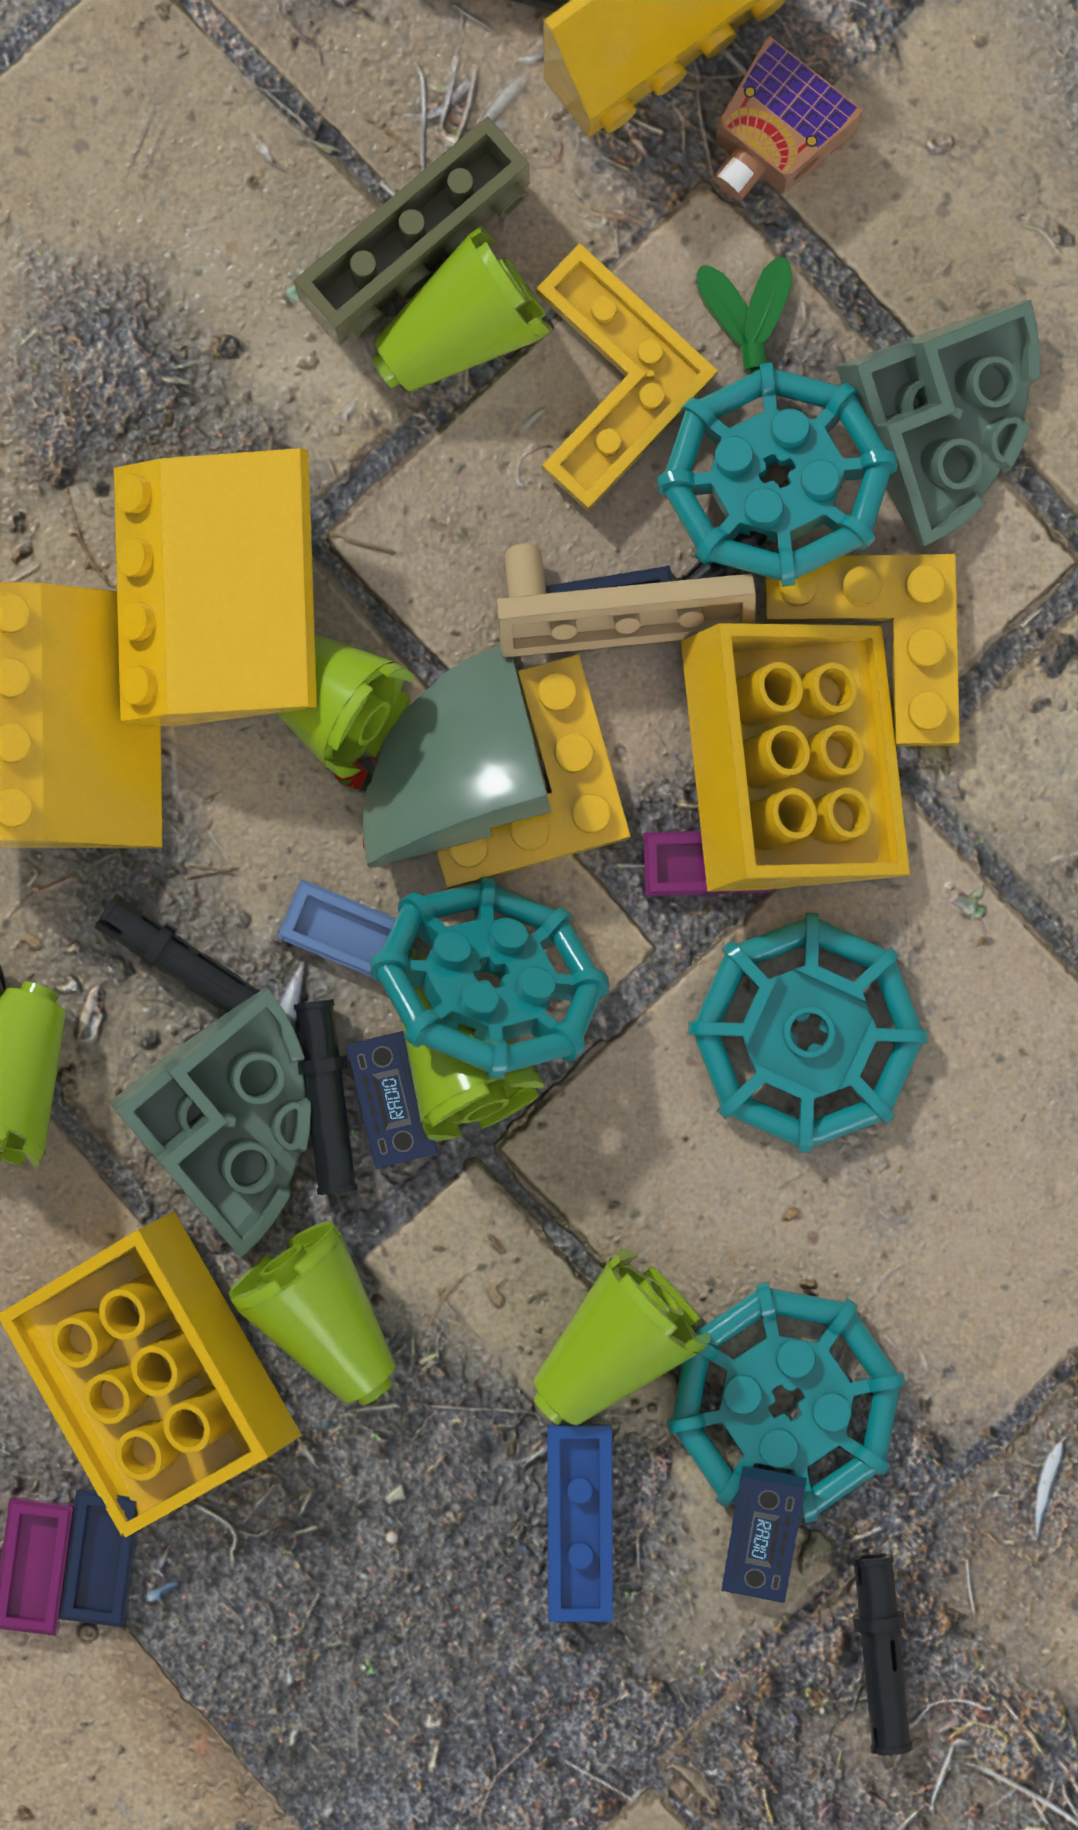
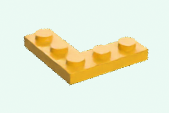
[536,243,718,512]
[764,554,960,747]
[437,654,631,890]

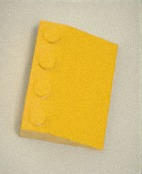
[544,0,786,138]
[113,448,317,727]
[0,582,162,848]
[681,623,910,892]
[0,1211,302,1538]

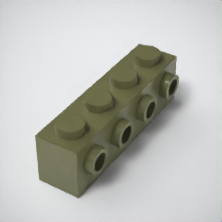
[293,116,530,346]

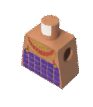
[712,36,863,201]

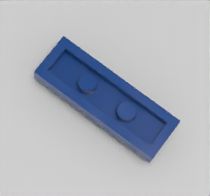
[547,1424,613,1622]

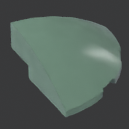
[836,300,1040,546]
[363,646,552,868]
[109,987,311,1258]

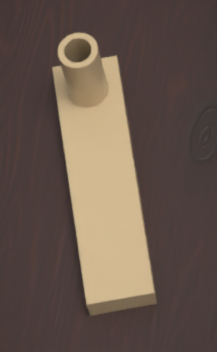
[496,543,756,658]

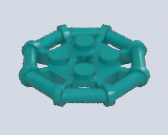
[657,362,898,587]
[370,877,609,1079]
[688,913,929,1153]
[666,1282,906,1523]

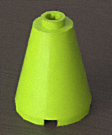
[371,226,553,392]
[276,633,413,778]
[402,956,544,1141]
[0,981,66,1167]
[229,1221,396,1405]
[533,1249,711,1425]

